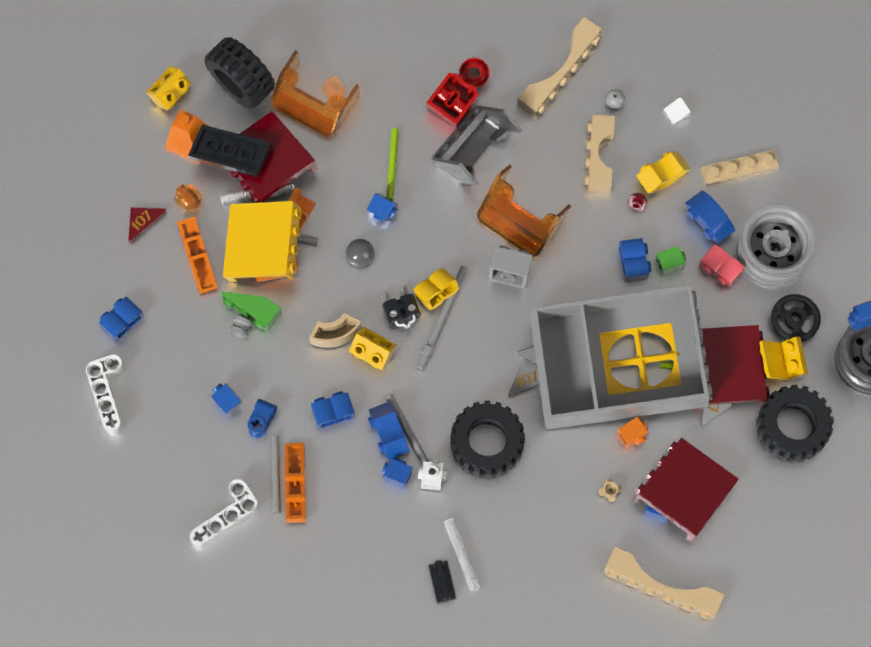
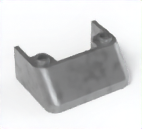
[432,106,523,186]

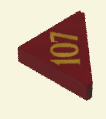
[128,207,166,243]

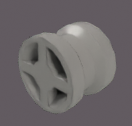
[229,316,252,338]

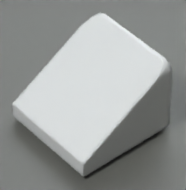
[664,97,690,125]

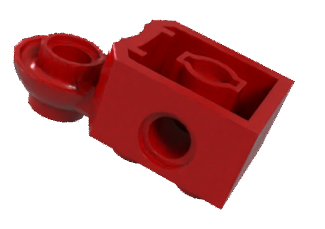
[426,58,490,128]

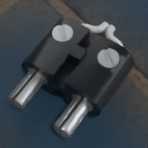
[382,286,421,329]

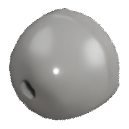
[606,89,625,110]

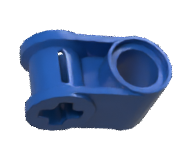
[247,398,277,438]

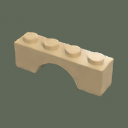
[584,115,615,193]

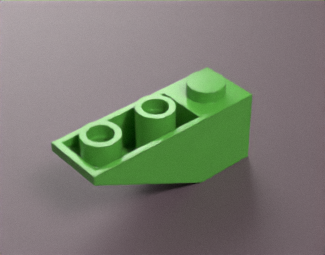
[221,292,282,331]

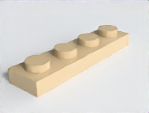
[701,150,779,186]

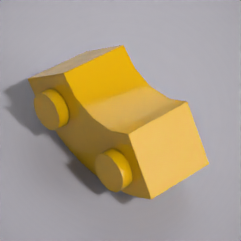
[636,151,691,194]

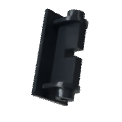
[428,560,457,603]

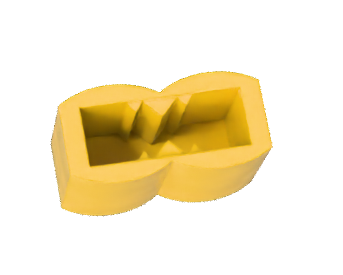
[413,268,459,310]

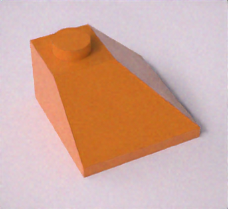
[165,109,209,163]

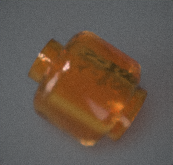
[174,184,202,212]

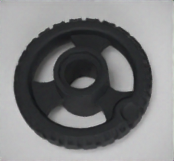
[771,294,821,342]

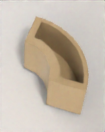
[309,313,362,348]

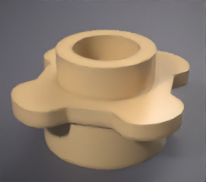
[599,479,622,502]

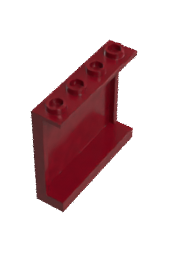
[229,111,318,203]
[696,325,770,409]
[634,437,739,543]

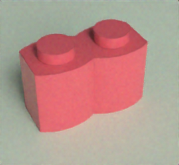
[699,244,745,288]

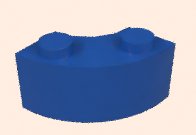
[685,190,736,243]
[367,401,410,460]

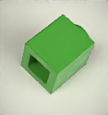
[656,246,687,276]

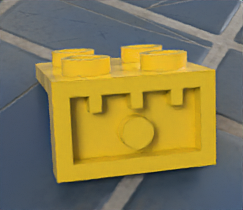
[759,337,808,381]

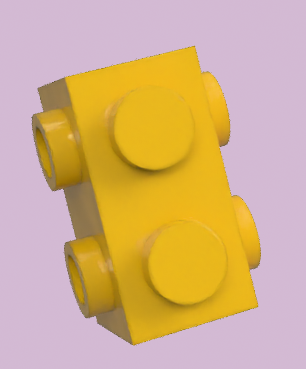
[146,66,192,110]
[349,326,397,370]

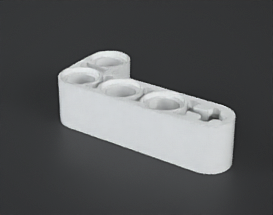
[86,355,124,436]
[190,479,258,549]

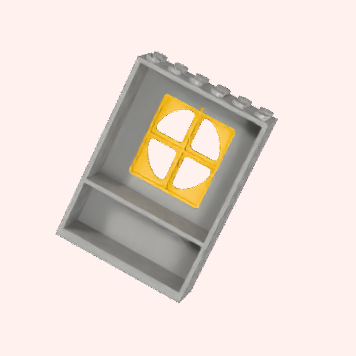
[529,285,712,430]

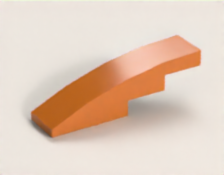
[177,216,218,294]
[285,443,306,523]

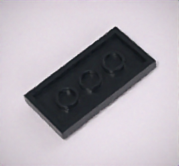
[188,124,272,178]

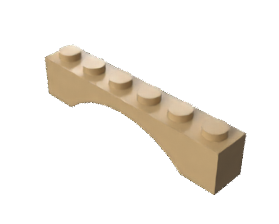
[517,17,602,118]
[604,546,725,620]

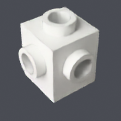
[418,459,446,491]

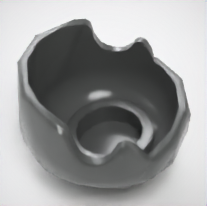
[346,239,374,268]

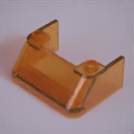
[271,50,360,138]
[477,165,572,257]

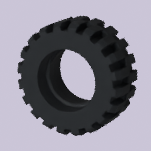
[204,37,275,108]
[756,385,834,462]
[450,401,525,479]

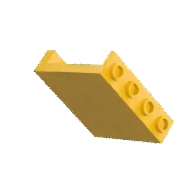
[223,201,302,282]

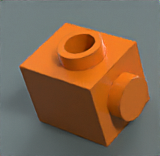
[617,417,648,449]

